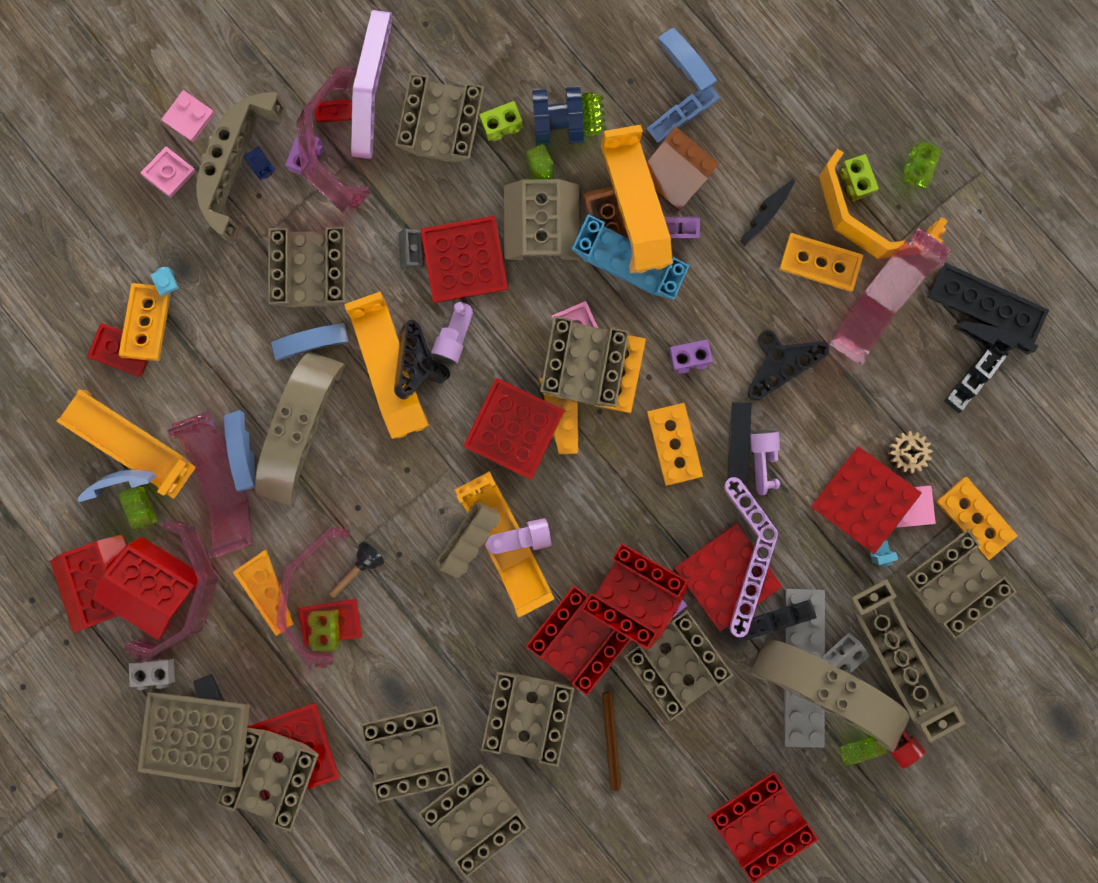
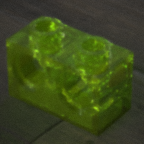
[903,141,942,189]
[526,144,554,180]
[118,486,158,530]
[308,609,340,651]
[838,737,888,767]

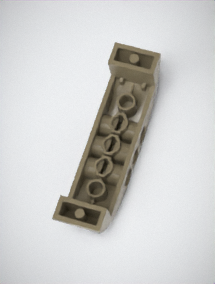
[196,92,286,244]
[255,351,346,507]
[850,579,966,743]
[749,639,910,752]

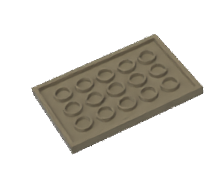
[137,692,250,787]

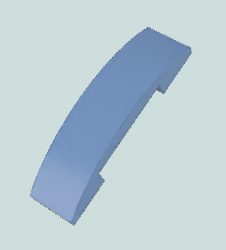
[271,323,350,361]
[77,470,157,502]

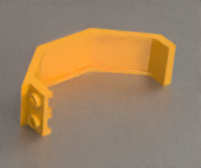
[819,149,948,259]
[454,471,555,618]

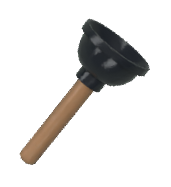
[329,542,384,598]

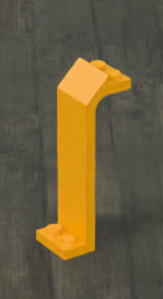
[601,125,673,273]
[344,291,429,439]
[57,389,196,499]

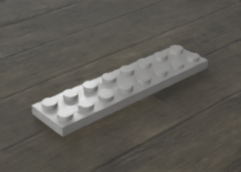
[784,589,825,748]

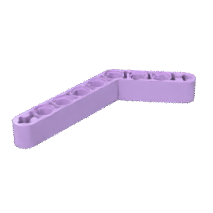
[351,10,392,159]
[724,477,778,637]

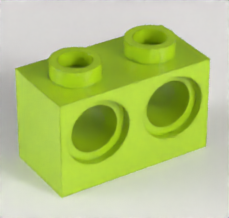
[479,101,523,141]
[840,154,879,201]

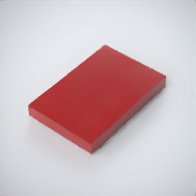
[87,323,149,378]
[299,599,362,646]

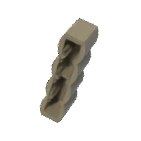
[436,501,500,578]

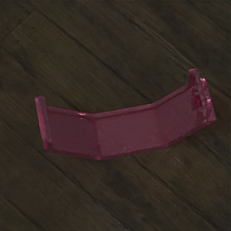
[296,67,370,213]
[829,228,952,366]
[167,411,253,558]
[123,520,218,663]
[275,527,350,671]

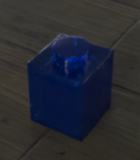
[243,146,275,180]

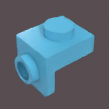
[151,267,179,296]
[870,540,898,567]

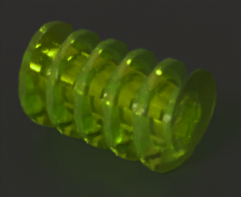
[581,93,606,136]

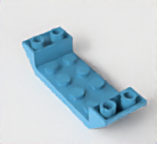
[572,214,690,300]

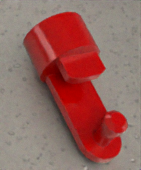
[890,730,926,769]

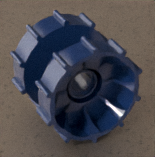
[532,86,584,146]

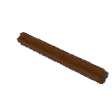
[602,692,621,791]

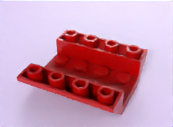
[50,534,127,634]
[92,536,207,641]
[581,543,689,650]
[525,585,631,696]
[708,771,819,883]

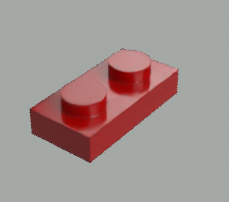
[315,100,352,123]

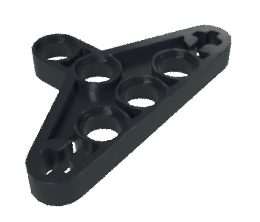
[394,320,450,400]
[747,330,829,400]

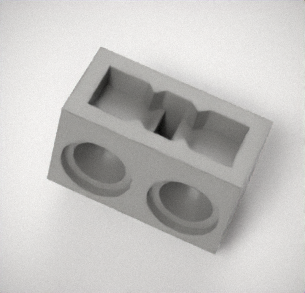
[821,633,870,674]
[129,658,175,690]

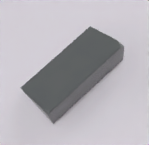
[399,229,423,269]

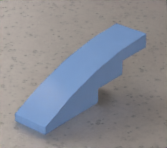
[658,27,717,93]
[647,86,721,144]
[224,410,255,492]

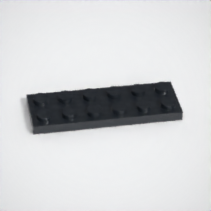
[927,262,1049,343]

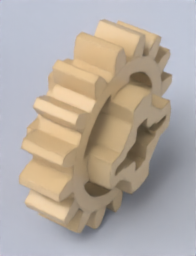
[888,431,933,473]

